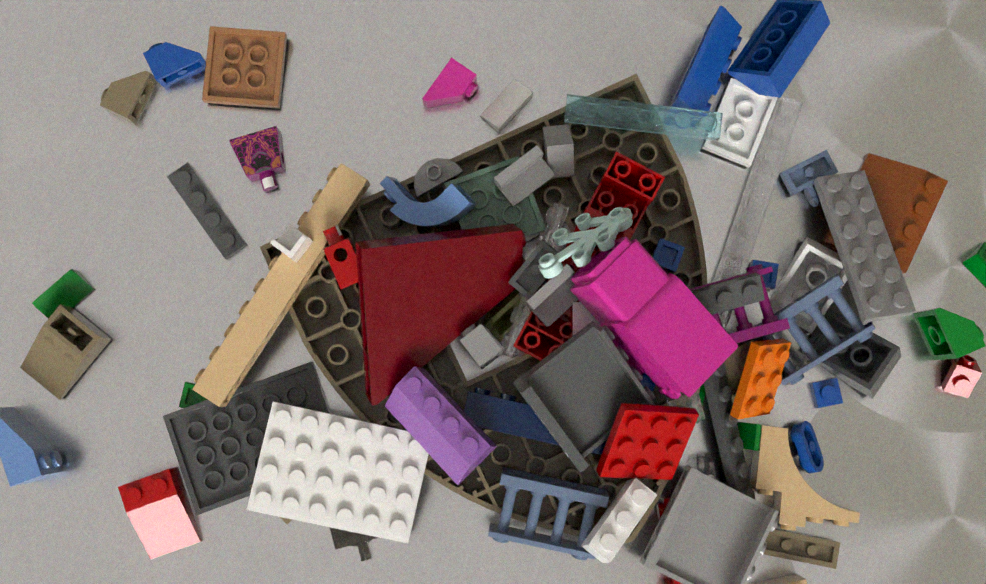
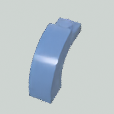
[380,176,477,227]

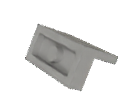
[494,145,554,206]
[525,264,578,327]

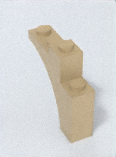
[750,425,860,531]

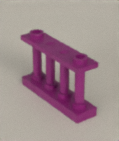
[689,264,790,343]

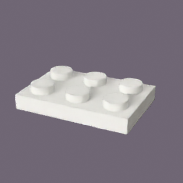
[702,78,778,168]

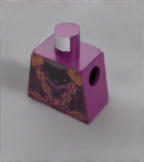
[229,126,286,191]

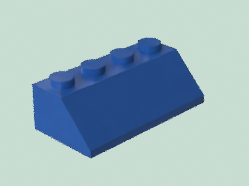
[728,0,830,98]
[669,6,742,123]

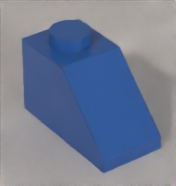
[143,42,206,87]

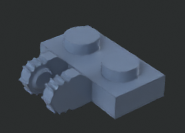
[779,150,838,207]

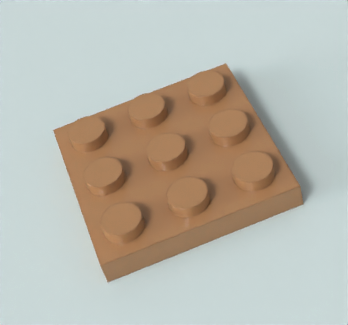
[202,26,287,109]

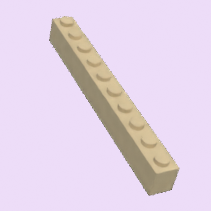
[192,163,370,407]

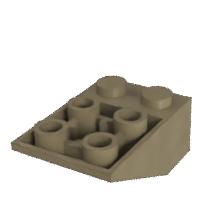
[20,305,111,400]

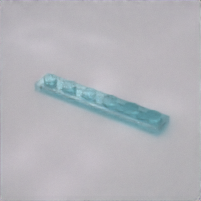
[564,94,723,141]

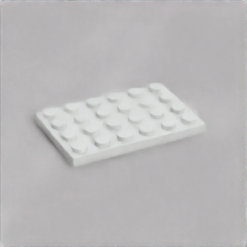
[247,401,429,543]

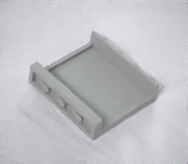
[640,465,779,584]

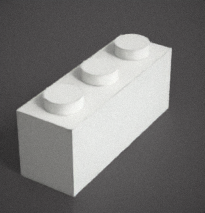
[581,478,657,563]

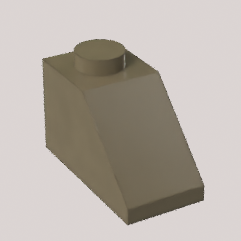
[100,71,157,124]

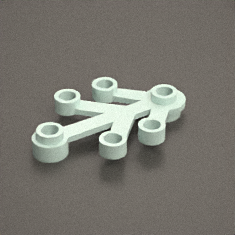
[538,207,633,279]

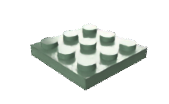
[444,156,546,238]

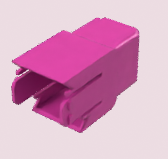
[569,237,738,399]

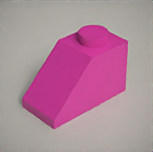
[422,57,478,108]

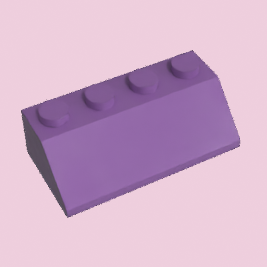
[385,366,497,485]

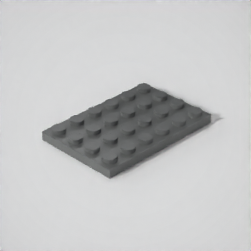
[163,362,331,516]

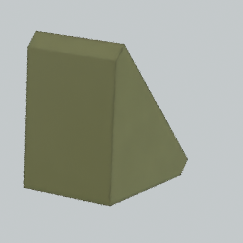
[483,290,531,342]

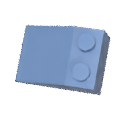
[0,407,62,487]

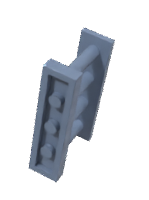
[751,273,876,386]
[488,467,609,560]

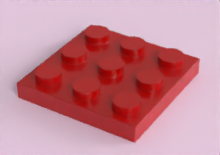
[596,403,699,480]

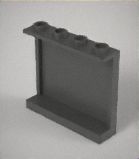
[513,321,656,473]

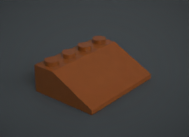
[826,153,948,274]

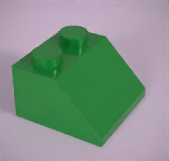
[913,308,986,360]

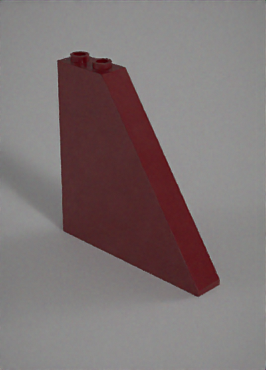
[355,224,526,406]

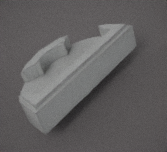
[414,158,463,198]

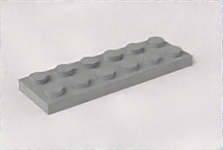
[814,170,916,323]

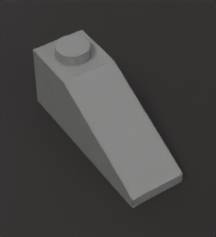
[460,324,502,369]

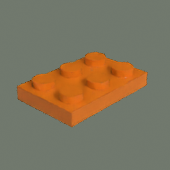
[730,338,791,419]

